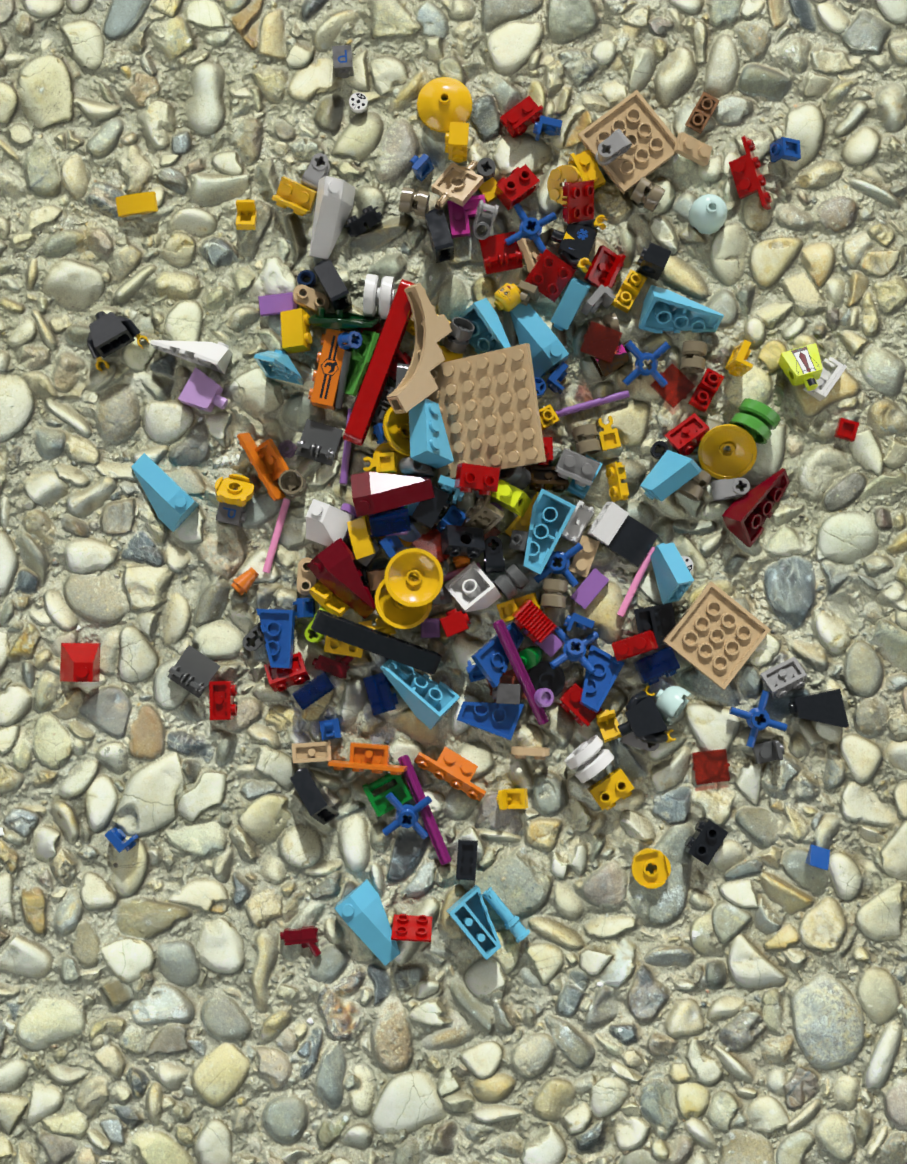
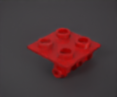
[562,180,594,224]
[479,231,523,275]
[525,249,576,303]
[391,914,433,942]

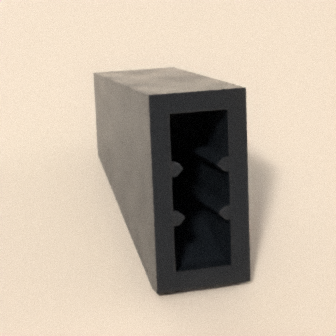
[425,209,454,263]
[313,259,353,310]
[788,688,849,728]
[290,767,340,825]

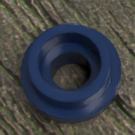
[297,270,316,288]

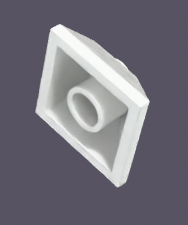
[306,499,354,547]
[444,562,501,612]

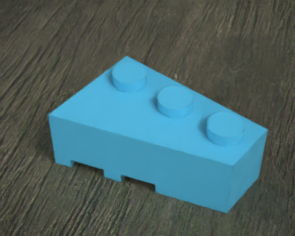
[409,398,454,469]
[446,885,502,960]

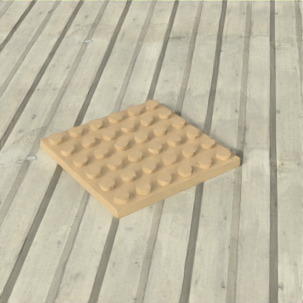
[427,343,546,479]

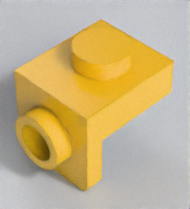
[236,200,257,230]
[596,709,622,743]
[497,788,528,810]

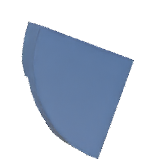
[397,523,424,542]

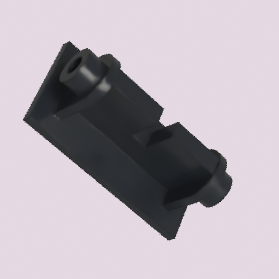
[344,205,383,238]

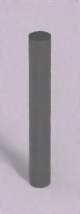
[334,351,352,409]

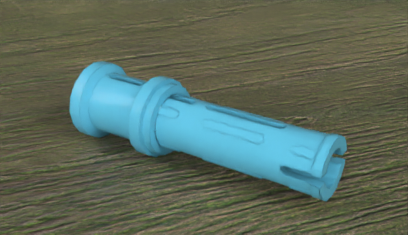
[482,887,530,943]

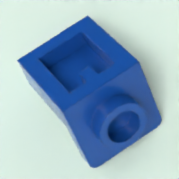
[533,115,563,141]
[770,137,801,163]
[546,362,568,394]
[435,504,466,533]
[378,535,404,558]
[563,612,595,632]
[105,827,139,853]

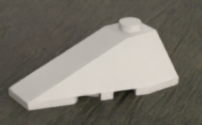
[309,176,355,260]
[150,340,233,374]

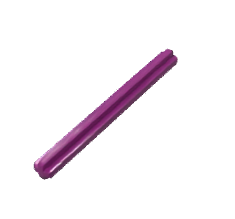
[493,620,549,725]
[398,755,451,865]

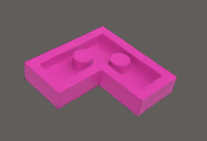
[447,195,486,238]

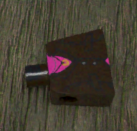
[586,336,632,381]

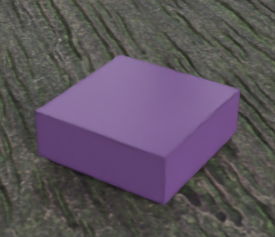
[421,618,440,638]

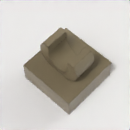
[518,280,540,306]

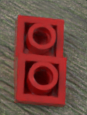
[688,368,724,412]

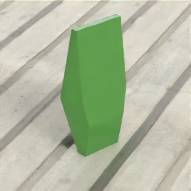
[344,330,379,397]

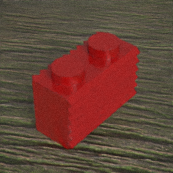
[512,599,557,643]
[612,630,658,661]

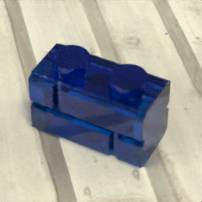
[369,505,411,537]
[633,647,680,686]
[292,672,337,710]
[363,673,399,715]

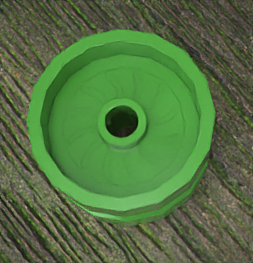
[729,398,781,444]

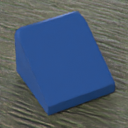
[805,844,830,871]

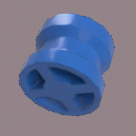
[535,377,546,399]

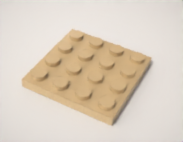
[578,90,677,194]
[662,581,771,690]

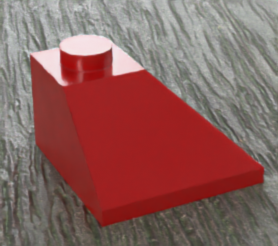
[60,643,101,682]

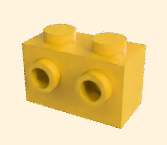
[445,122,469,163]
[280,308,312,354]
[588,767,635,810]

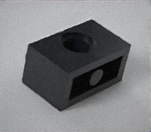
[637,242,672,281]
[440,525,485,558]

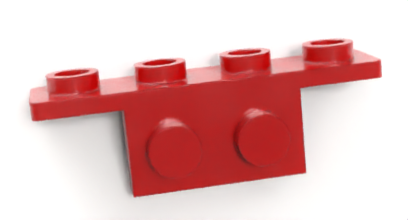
[729,135,772,210]

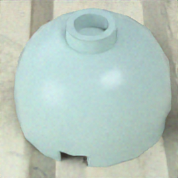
[688,194,727,234]
[655,686,692,726]

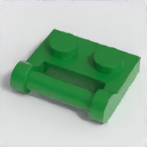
[362,773,412,817]

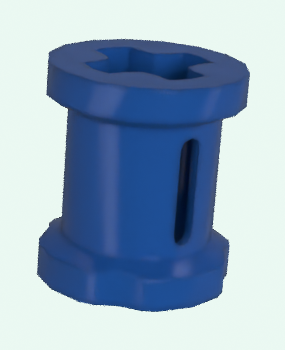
[337,331,362,350]

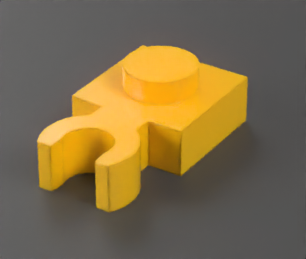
[598,416,621,452]
[363,452,397,473]

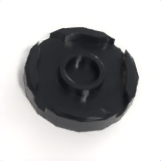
[528,661,565,697]

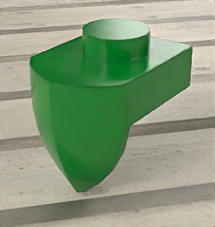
[518,646,542,670]

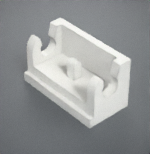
[803,357,847,401]
[560,500,594,544]
[586,502,629,545]

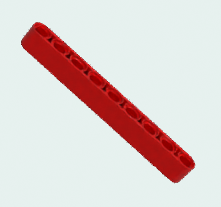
[343,279,414,446]

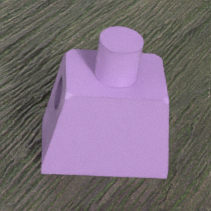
[178,367,228,412]

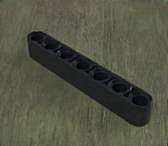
[311,610,442,674]

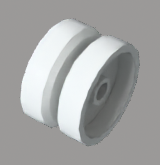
[363,274,395,319]
[564,735,614,783]

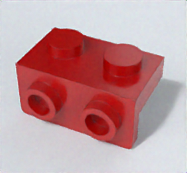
[584,245,626,289]
[209,681,237,720]

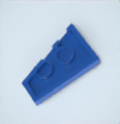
[256,609,295,669]
[471,622,524,688]
[580,644,624,713]
[456,701,524,740]

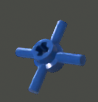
[504,203,557,254]
[622,340,670,388]
[533,542,583,588]
[549,626,600,674]
[729,690,787,748]
[382,792,432,839]

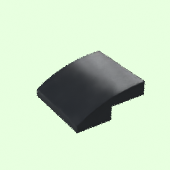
[604,515,659,567]
[634,603,676,644]

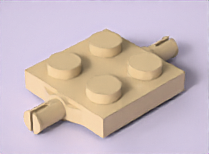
[431,160,484,208]

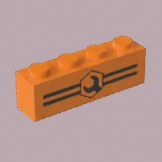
[308,328,348,410]

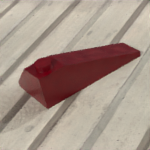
[722,468,790,547]
[351,471,435,517]
[307,538,376,619]

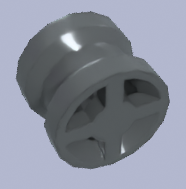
[477,158,496,182]

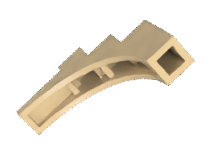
[387,283,452,414]

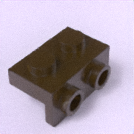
[529,466,569,493]

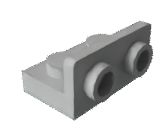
[581,284,616,316]
[555,448,600,487]
[760,656,807,699]

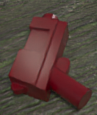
[312,655,355,679]
[280,926,321,957]

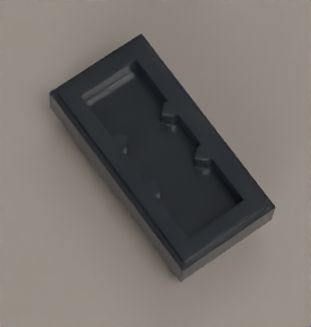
[456,839,478,881]

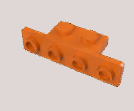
[237,433,289,501]
[328,742,407,775]
[414,747,486,801]

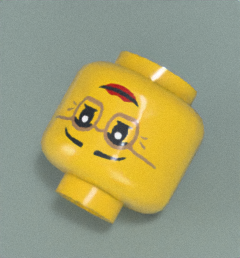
[494,283,521,312]

